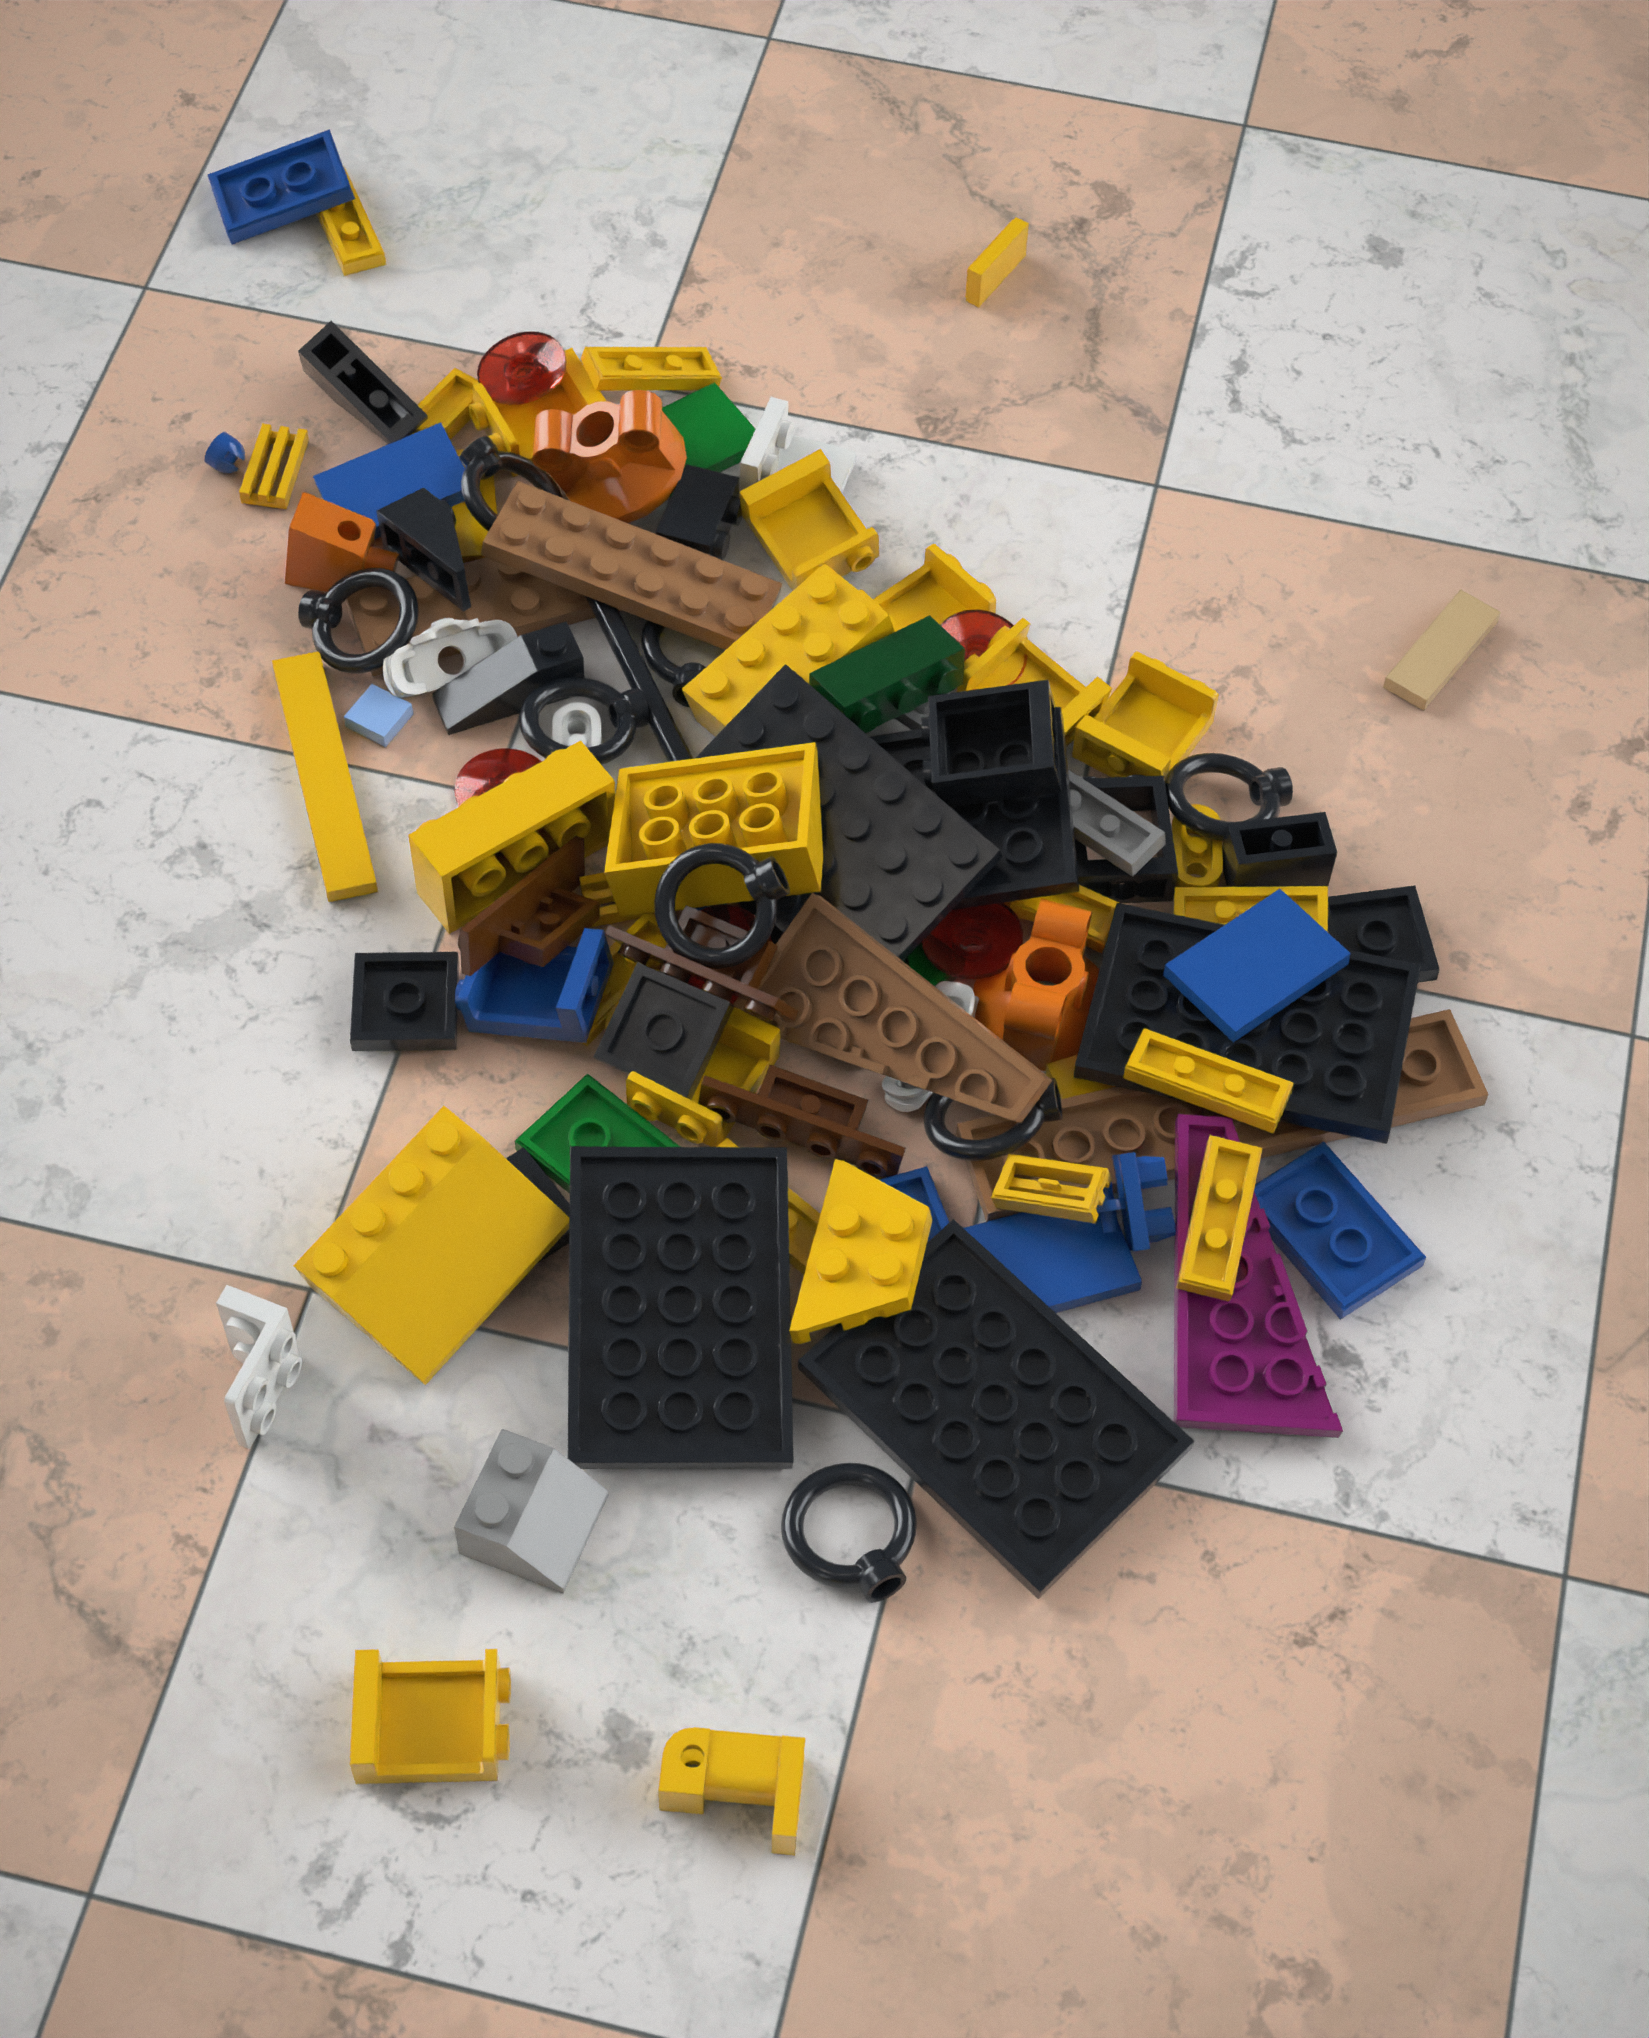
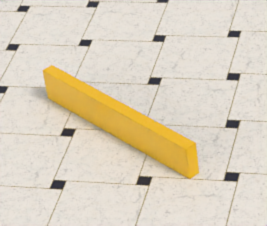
[272,651,378,903]

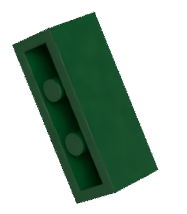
[809,615,965,733]

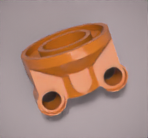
[532,390,687,523]
[973,899,1100,1071]

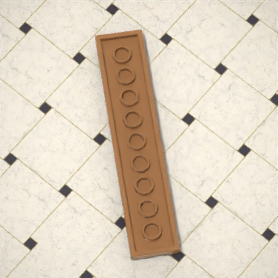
[956,1009,1489,1222]

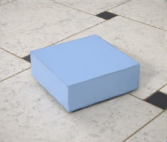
[344,684,413,747]

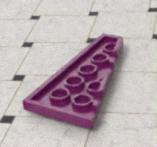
[1174,1114,1343,1438]

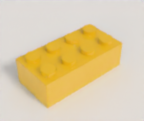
[682,563,895,737]
[408,740,615,934]

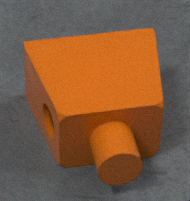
[285,492,399,592]

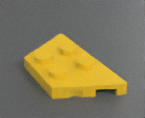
[789,1160,932,1344]

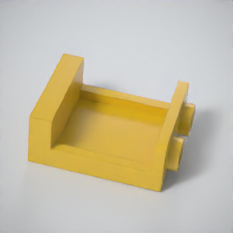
[469,348,606,477]
[739,449,879,591]
[859,543,996,648]
[956,618,1112,747]
[1072,651,1219,780]
[625,1007,780,1147]
[350,1649,511,1784]

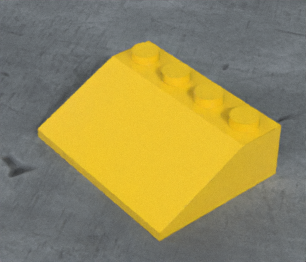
[604,742,823,917]
[293,1106,570,1385]

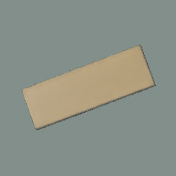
[1383,589,1501,711]

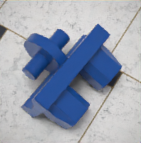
[1096,1152,1176,1251]

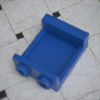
[455,928,614,1043]

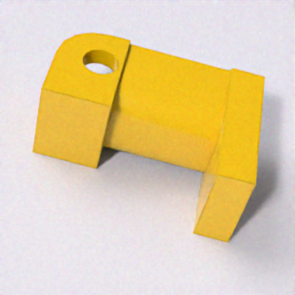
[658,1727,805,1855]

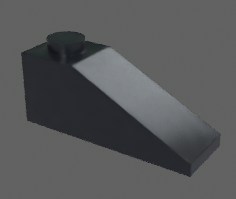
[298,321,428,444]
[376,487,471,611]
[432,621,585,735]

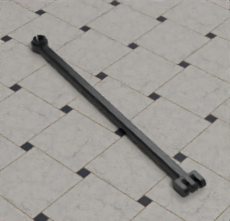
[585,596,783,944]

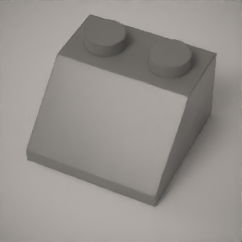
[454,1429,609,1593]

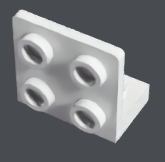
[740,397,856,492]
[216,1285,302,1449]

